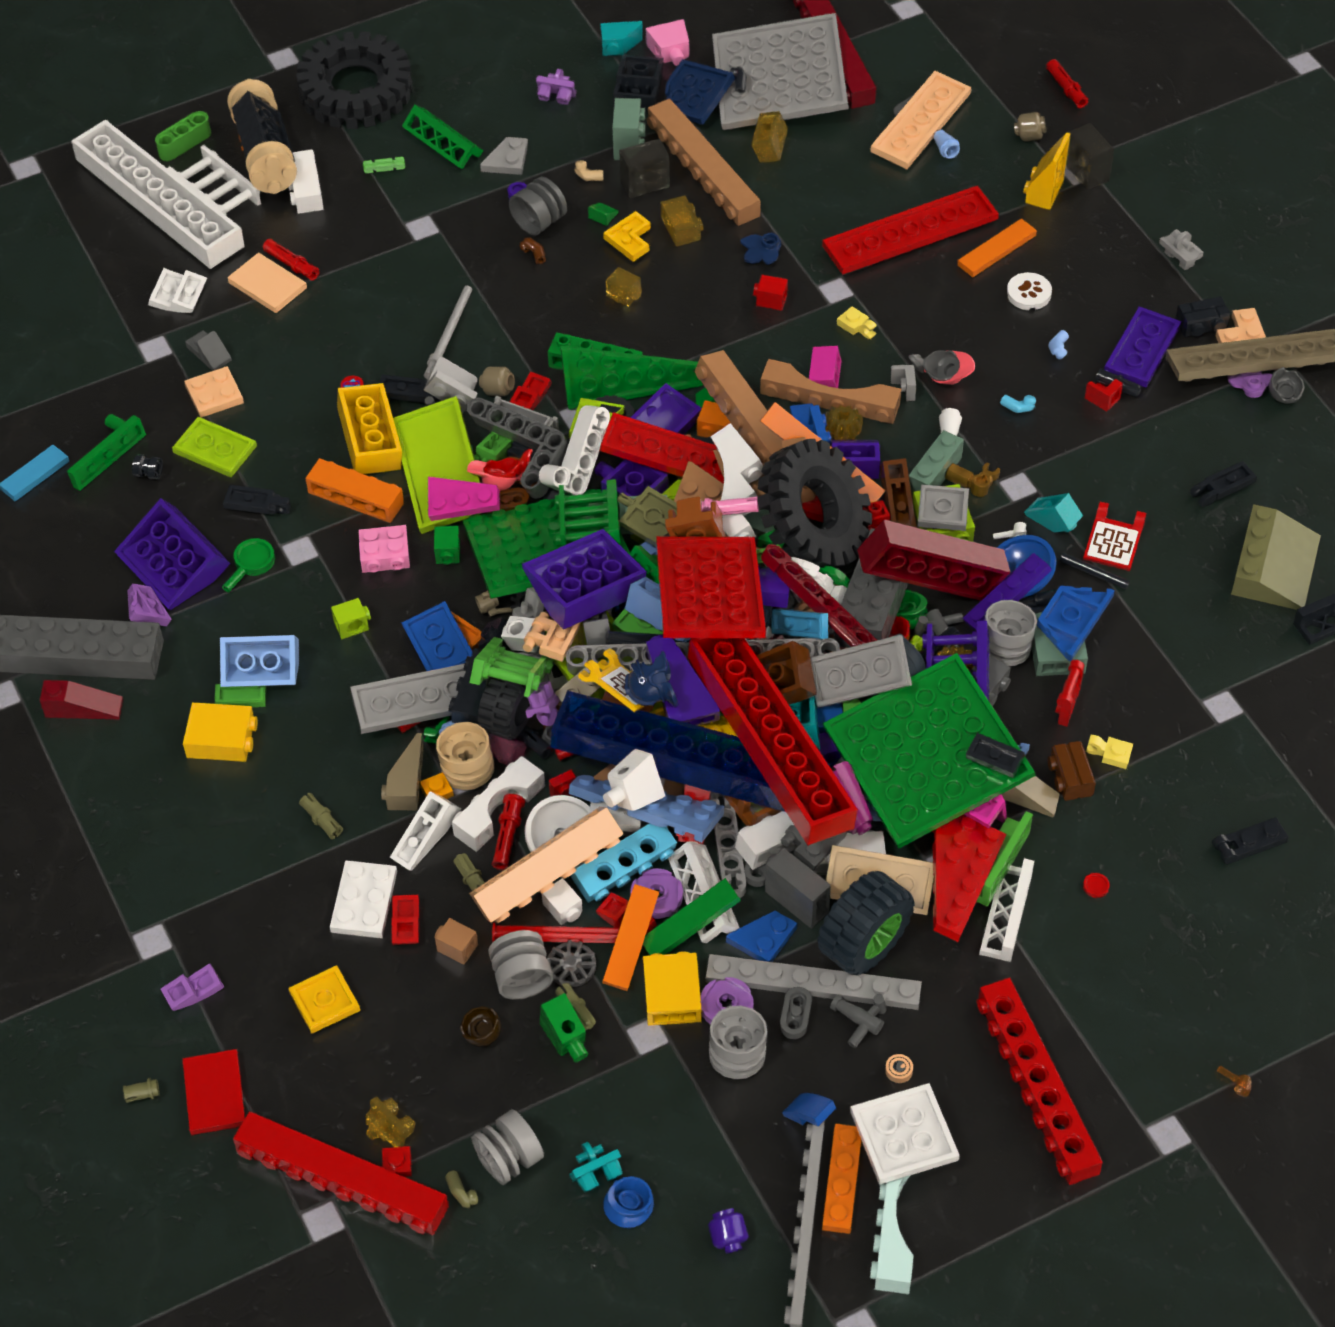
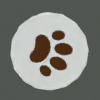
[1007,272,1052,310]

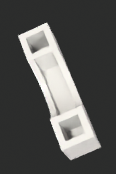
[452,756,545,852]

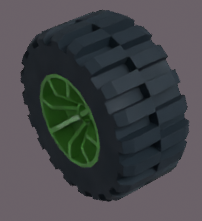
[817,871,915,975]

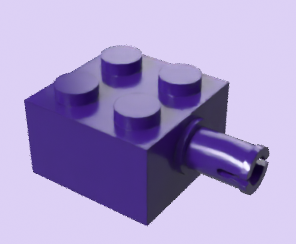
[595,459,669,497]

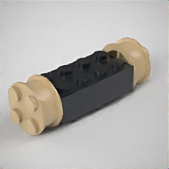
[228,79,297,194]

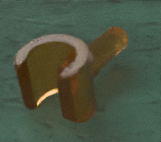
[1217,1066,1252,1097]

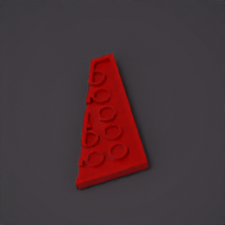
[933,814,1007,942]

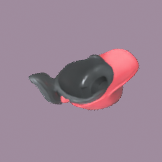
[909,350,975,385]

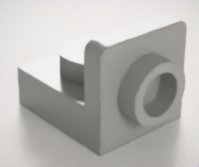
[890,365,916,401]

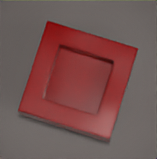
[549,770,576,797]
[382,1146,412,1177]

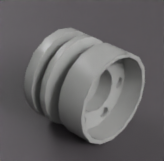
[984,600,1037,666]
[488,930,553,999]
[709,1005,767,1079]
[471,1109,544,1185]

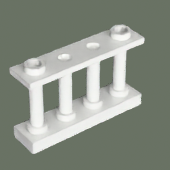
[167,145,261,215]

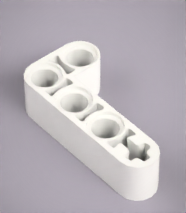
[539,405,610,495]

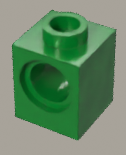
[434,526,460,564]

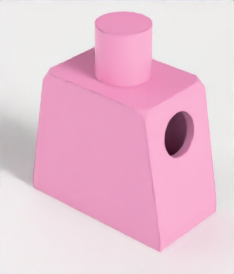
[646,19,689,66]

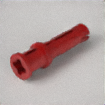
[492,794,526,870]

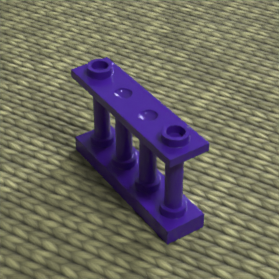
[922,621,989,701]

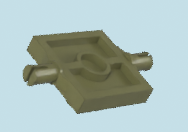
[617,486,677,547]

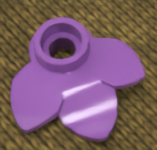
[1227,371,1273,398]

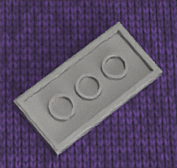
[810,635,912,708]

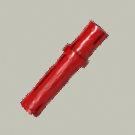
[1046,59,1089,108]
[263,239,319,281]

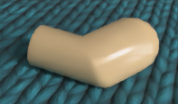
[574,160,603,181]

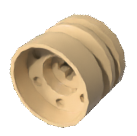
[436,722,494,790]

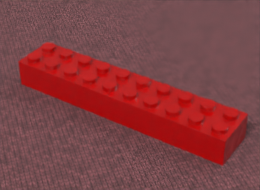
[688,638,858,846]

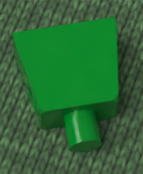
[539,993,588,1062]

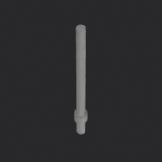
[424,286,472,380]

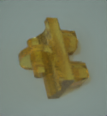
[366,1097,415,1147]

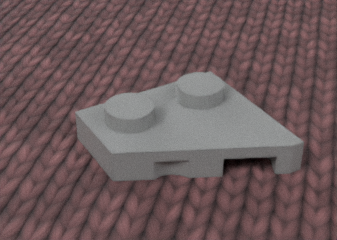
[481,137,528,175]

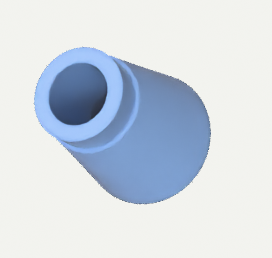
[934,130,960,159]

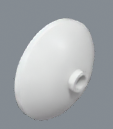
[525,795,590,868]

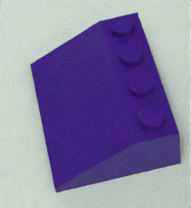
[114,498,230,610]
[522,529,647,630]

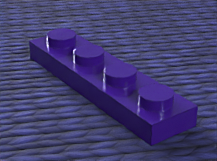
[963,553,1052,631]

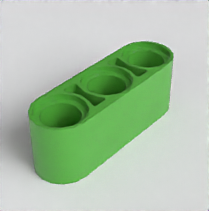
[155,111,211,161]

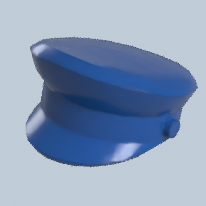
[603,1176,654,1228]

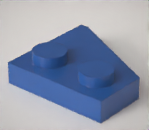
[726,911,797,962]

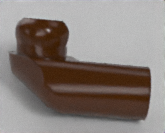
[519,237,546,264]

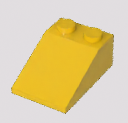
[1023,133,1070,210]

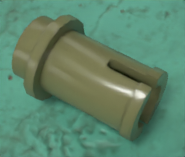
[123,1078,160,1103]

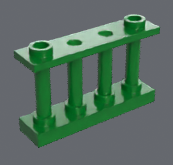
[555,479,621,547]

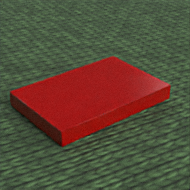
[183,1049,245,1135]

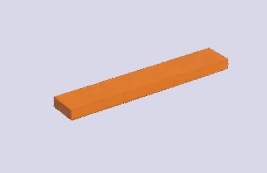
[760,402,885,503]

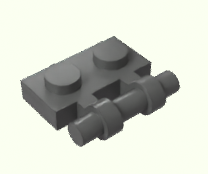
[781,825,847,871]

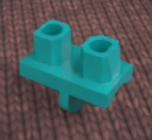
[569,1142,622,1193]

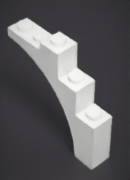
[711,423,763,537]

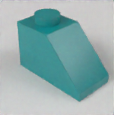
[601,21,643,56]
[1024,493,1083,532]

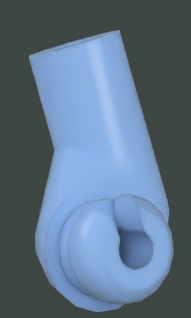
[1048,330,1069,359]

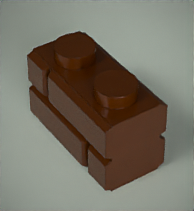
[1047,741,1096,801]

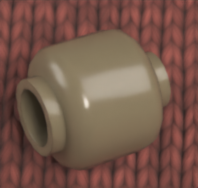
[1014,112,1046,142]
[479,366,515,396]

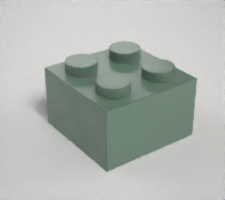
[613,98,645,160]

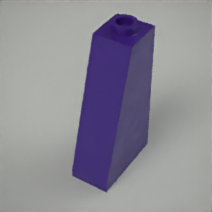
[646,635,720,733]

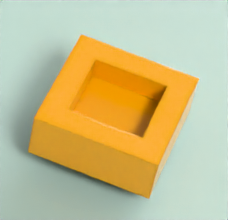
[420,772,454,799]

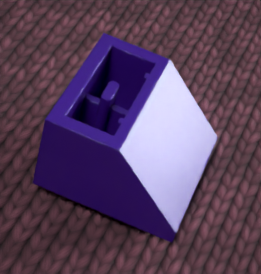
[830,440,880,479]

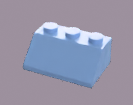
[220,635,299,687]

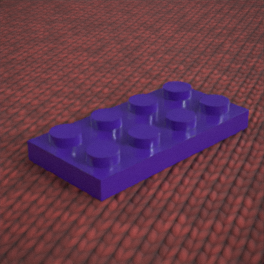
[1104,307,1181,388]

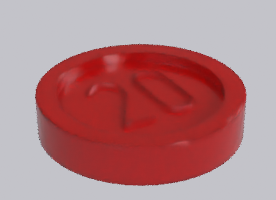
[1083,873,1110,898]

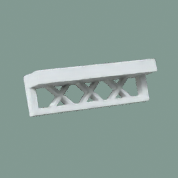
[668,841,740,944]
[979,859,1034,962]

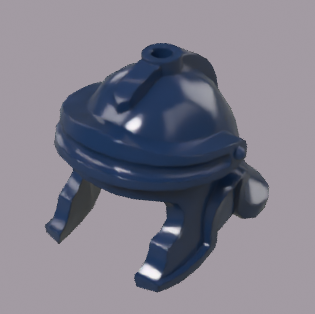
[624,651,679,708]

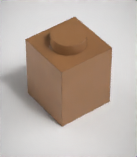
[435,918,478,965]

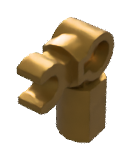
[945,463,1000,497]

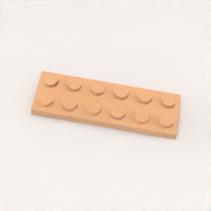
[870,71,971,169]

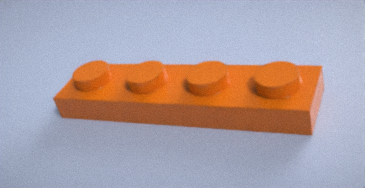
[822,1124,861,1234]

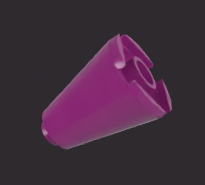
[833,761,873,836]

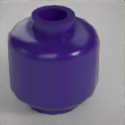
[708,1209,749,1253]

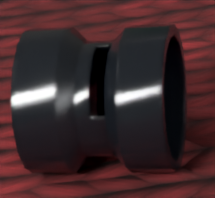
[132,454,163,480]

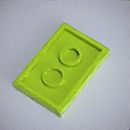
[172,417,257,478]

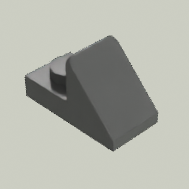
[185,330,232,371]

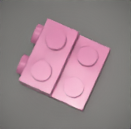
[359,525,410,573]

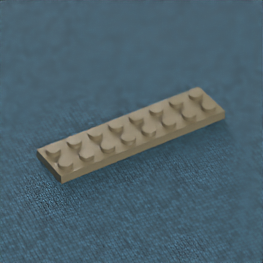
[1166,329,1335,381]

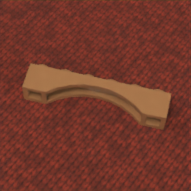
[760,359,901,424]

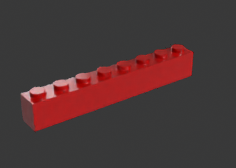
[233,1111,449,1235]

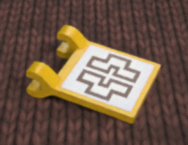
[578,649,643,712]

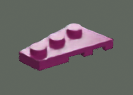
[428,477,500,521]

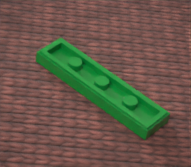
[643,878,741,955]

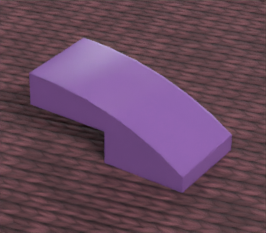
[161,963,224,1011]

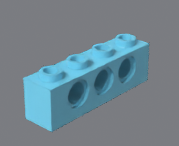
[571,823,677,903]

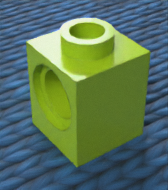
[331,598,371,639]

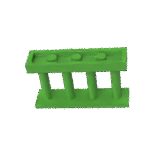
[470,637,554,697]

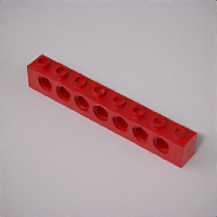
[976,978,1103,1185]

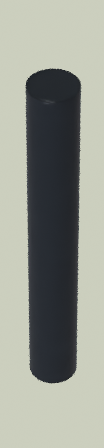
[1060,553,1130,589]

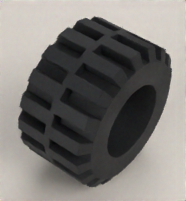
[478,677,530,740]

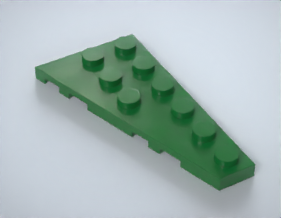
[560,346,703,410]

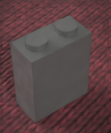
[765,848,831,929]

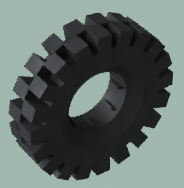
[758,439,872,568]

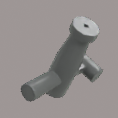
[913,609,963,655]
[830,994,887,1048]

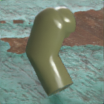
[445,1171,479,1208]

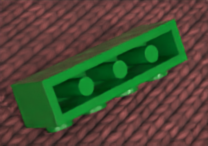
[548,332,643,370]

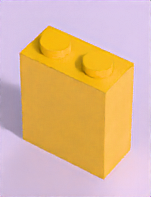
[183,703,258,762]
[643,952,701,1026]

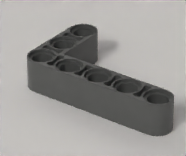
[467,398,569,499]

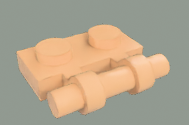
[523,612,580,662]

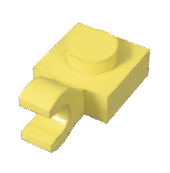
[837,307,876,339]
[1086,735,1133,769]

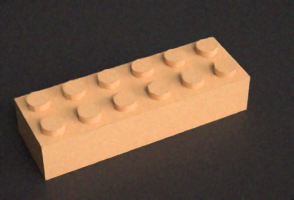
[469,807,623,923]

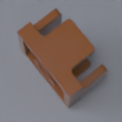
[665,496,726,537]

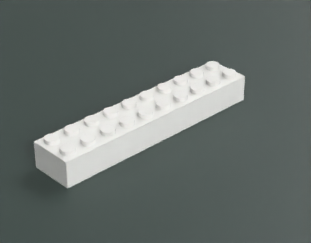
[72,120,245,269]

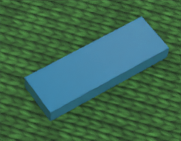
[0,445,69,501]
[771,609,828,639]

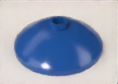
[997,535,1057,598]

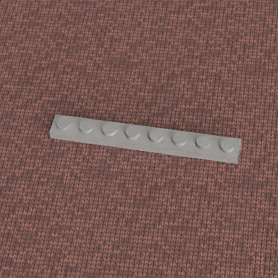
[706,954,922,1010]
[784,1120,825,1327]

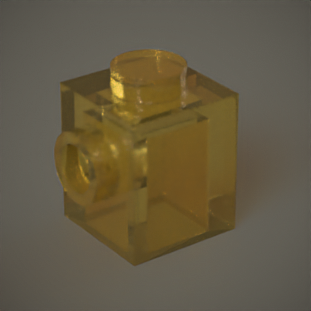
[606,267,642,307]

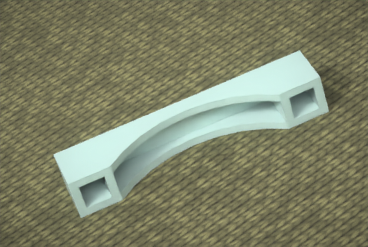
[870,1175,913,1294]

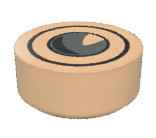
[885,1054,913,1083]

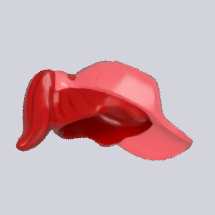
[467,449,533,491]

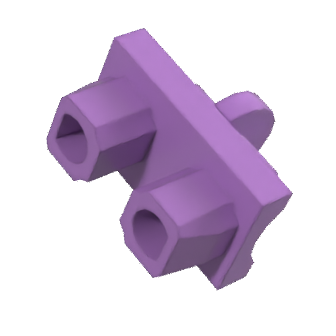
[536,69,577,105]
[525,681,560,726]

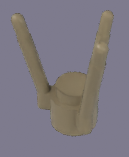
[475,591,514,617]

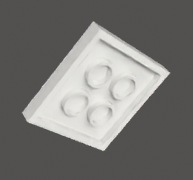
[850,1083,960,1185]

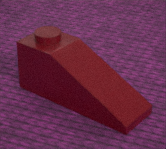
[40,680,123,720]

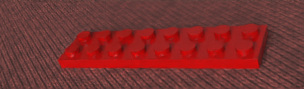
[822,185,999,275]

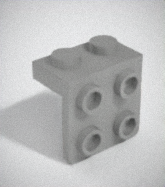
[424,357,478,413]

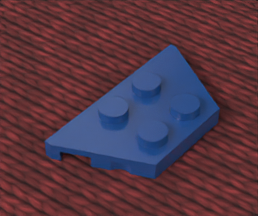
[1037,586,1115,662]

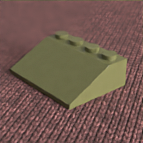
[1231,504,1321,610]

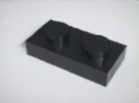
[966,733,1025,778]

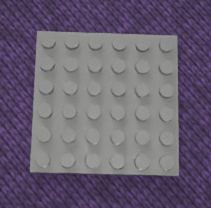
[712,13,849,130]

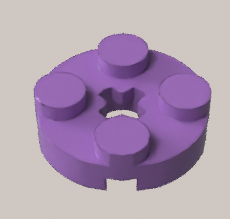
[631,868,683,919]
[700,977,754,1025]

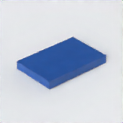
[402,601,473,671]

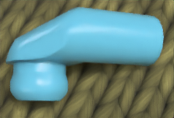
[1000,395,1036,413]

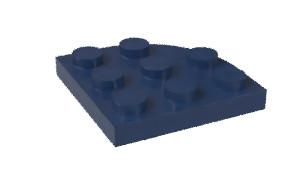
[665,59,736,125]

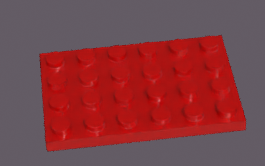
[656,536,766,639]

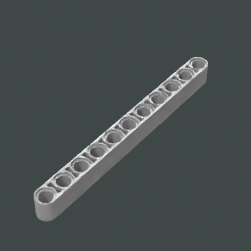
[566,638,840,675]

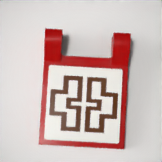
[1083,501,1147,571]

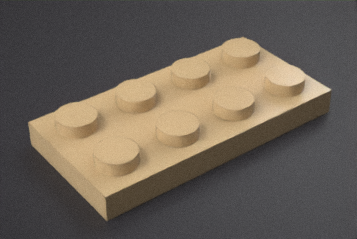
[826,845,934,915]

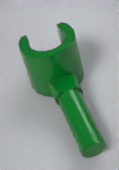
[424,716,450,744]

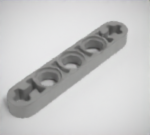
[710,787,746,898]

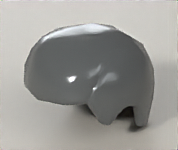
[1269,367,1305,404]

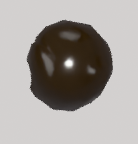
[460,1006,501,1047]

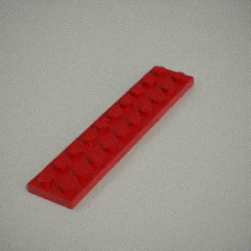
[599,412,824,523]

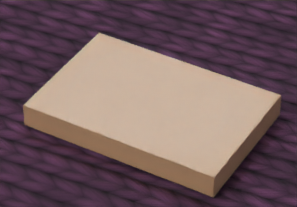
[228,253,307,313]

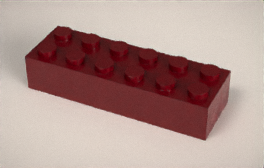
[857,520,1010,601]

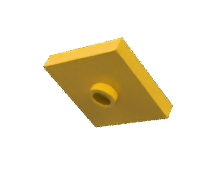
[288,965,360,1034]

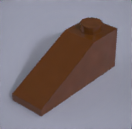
[879,458,916,527]

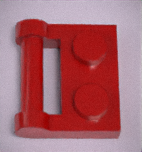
[1055,660,1085,727]

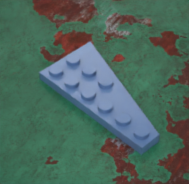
[569,775,724,842]

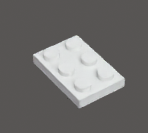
[330,860,397,938]

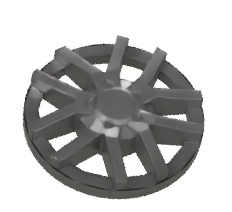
[547,940,596,987]

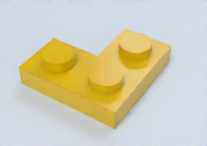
[603,211,651,262]

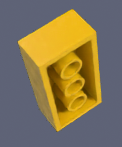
[337,383,402,474]

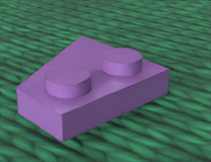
[127,584,172,626]

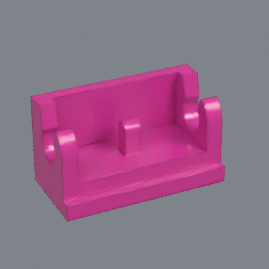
[809,346,841,388]

